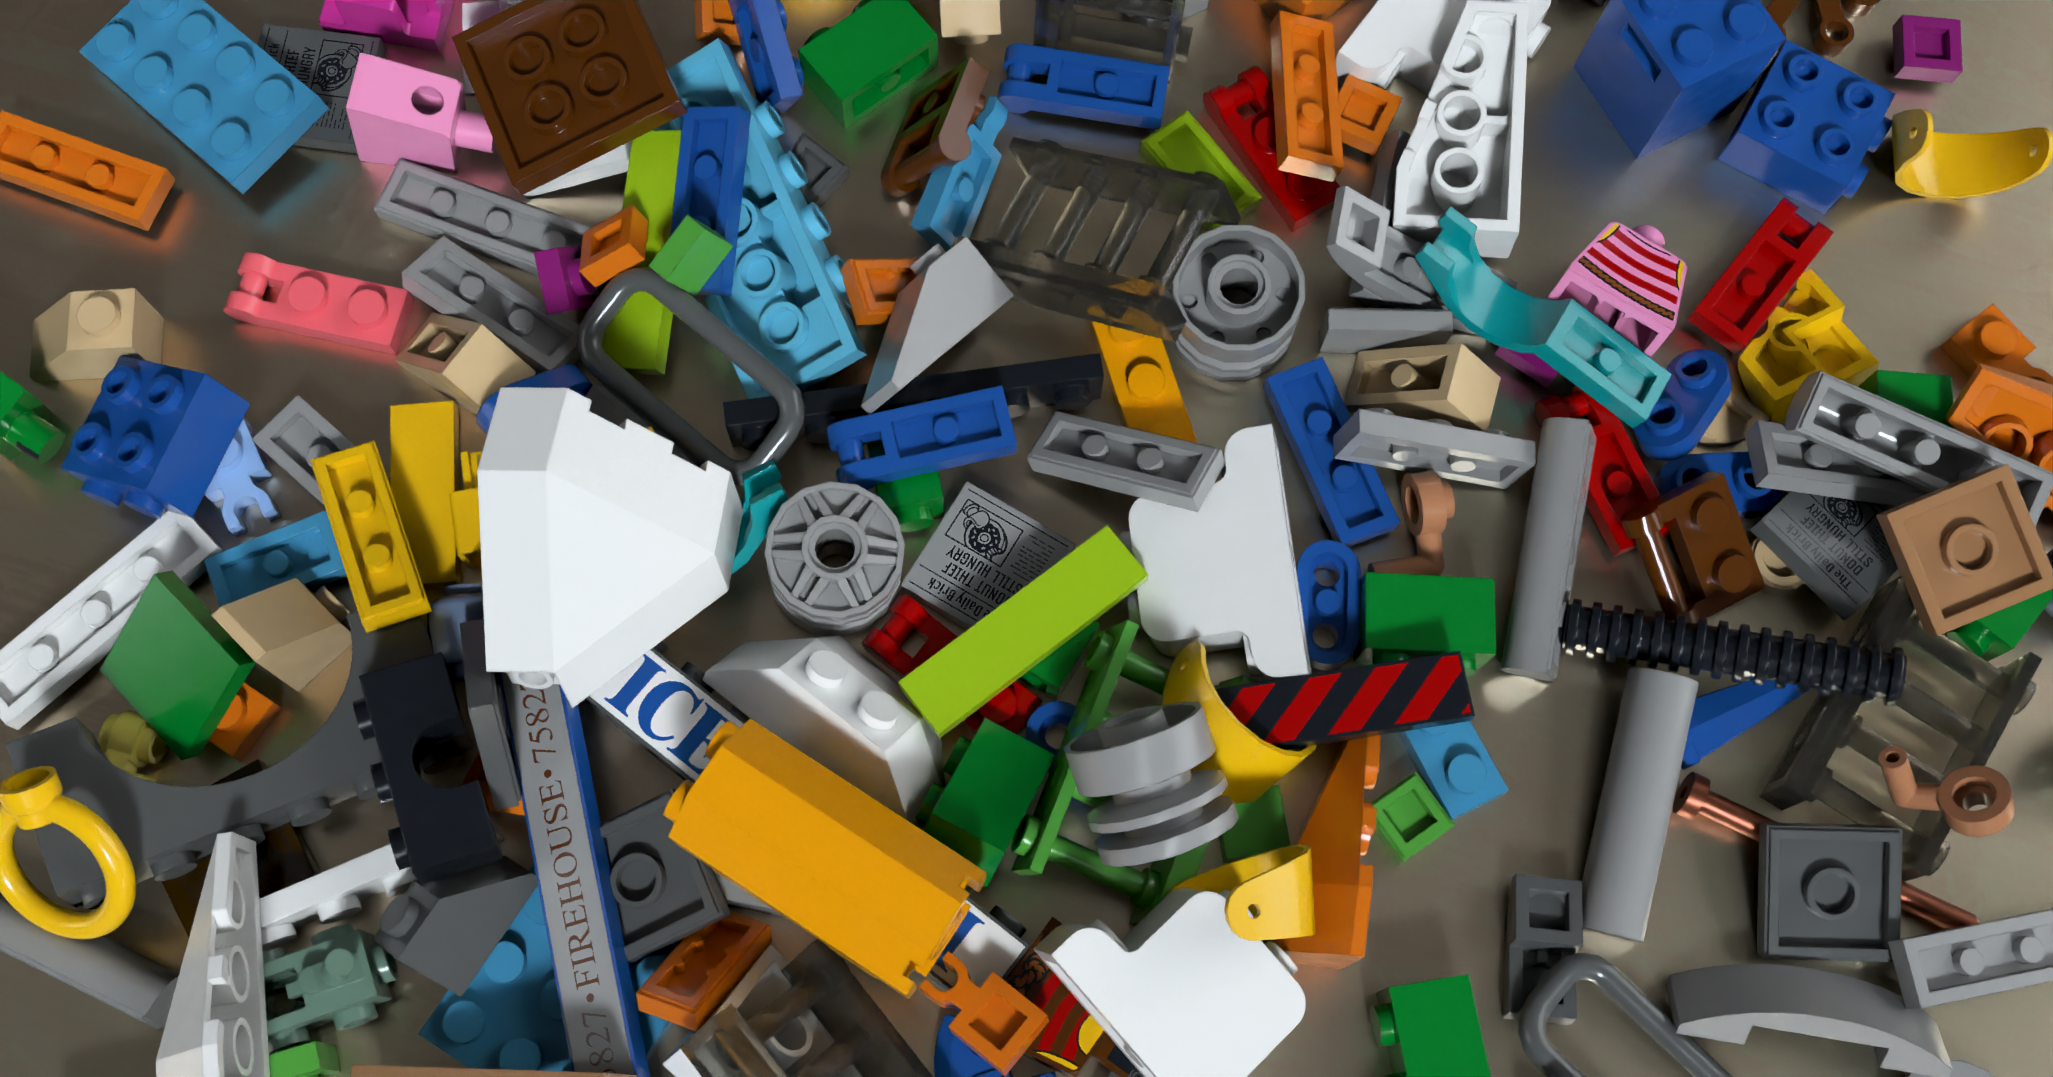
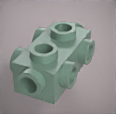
[263,924,399,1055]

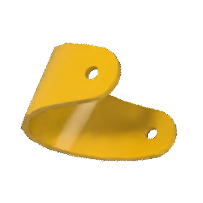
[1891,109,2053,199]
[1163,641,1317,804]
[1165,844,1315,941]

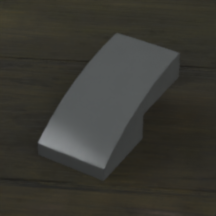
[1503,874,1583,1026]

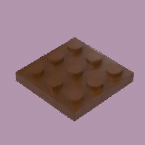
[452,0,688,195]

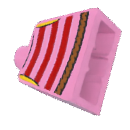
[1546,222,1687,358]

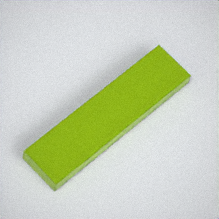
[603,130,682,375]
[898,525,1149,739]

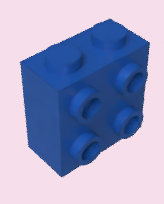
[1717,40,1895,214]
[60,356,251,519]

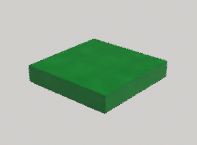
[100,570,256,761]

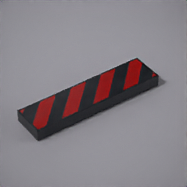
[1215,651,1475,750]

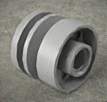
[1168,225,1305,381]
[764,481,905,637]
[1064,702,1239,867]

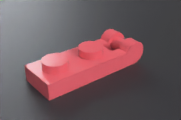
[223,252,415,355]

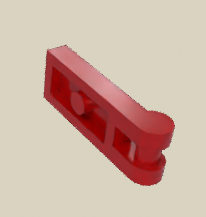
[1203,66,1340,232]
[1687,197,1834,356]
[1534,386,1669,557]
[861,593,1043,735]

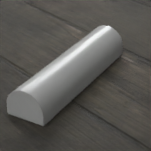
[1785,371,2053,526]
[1501,417,1597,682]
[1582,668,1699,942]
[0,892,179,1030]

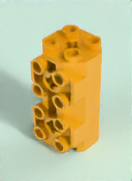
[663,718,987,999]

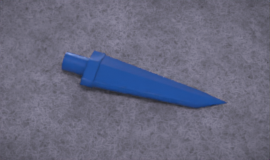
[1681,679,1811,770]

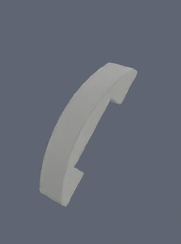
[1326,185,1517,336]
[1666,964,1953,1077]

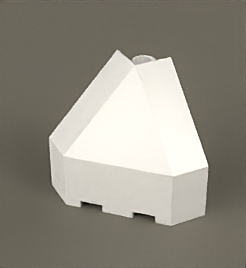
[477,387,743,708]

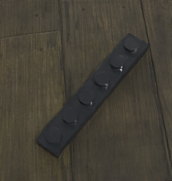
[723,353,1104,451]

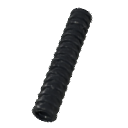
[1562,598,1907,707]

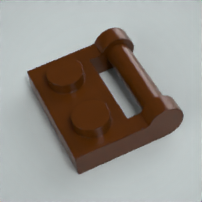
[881,57,990,197]
[1620,471,1766,623]

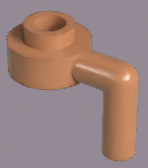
[1368,470,1455,576]
[1878,746,2015,837]

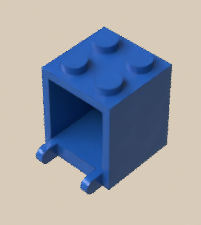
[1573,0,1786,159]

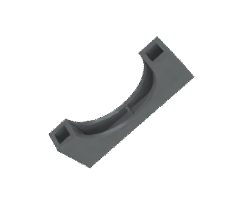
[5,611,474,909]

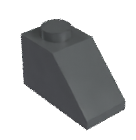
[373,855,538,997]

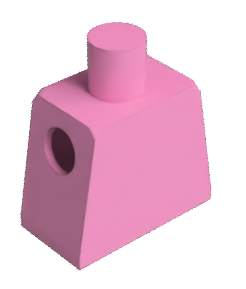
[346,53,496,173]

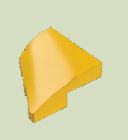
[1737,269,1880,423]

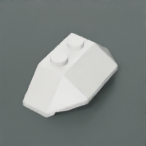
[702,635,945,830]

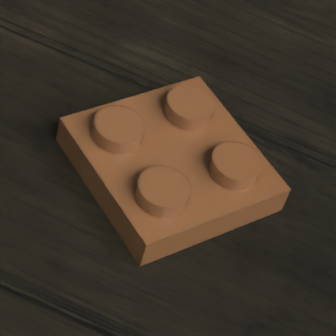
[1876,464,2053,636]

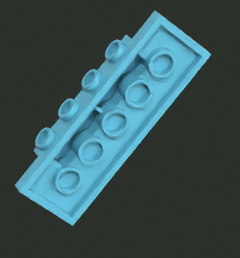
[652,38,868,399]

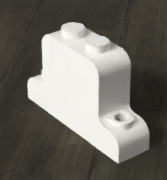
[1336,0,1551,95]
[1120,424,1312,681]
[1034,888,1306,1077]

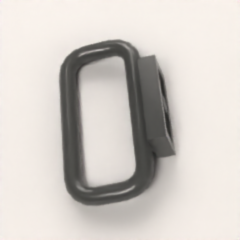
[577,267,805,486]
[1518,952,1733,1077]

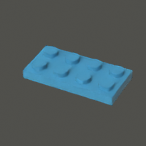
[79,0,329,194]

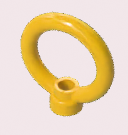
[0,766,136,939]

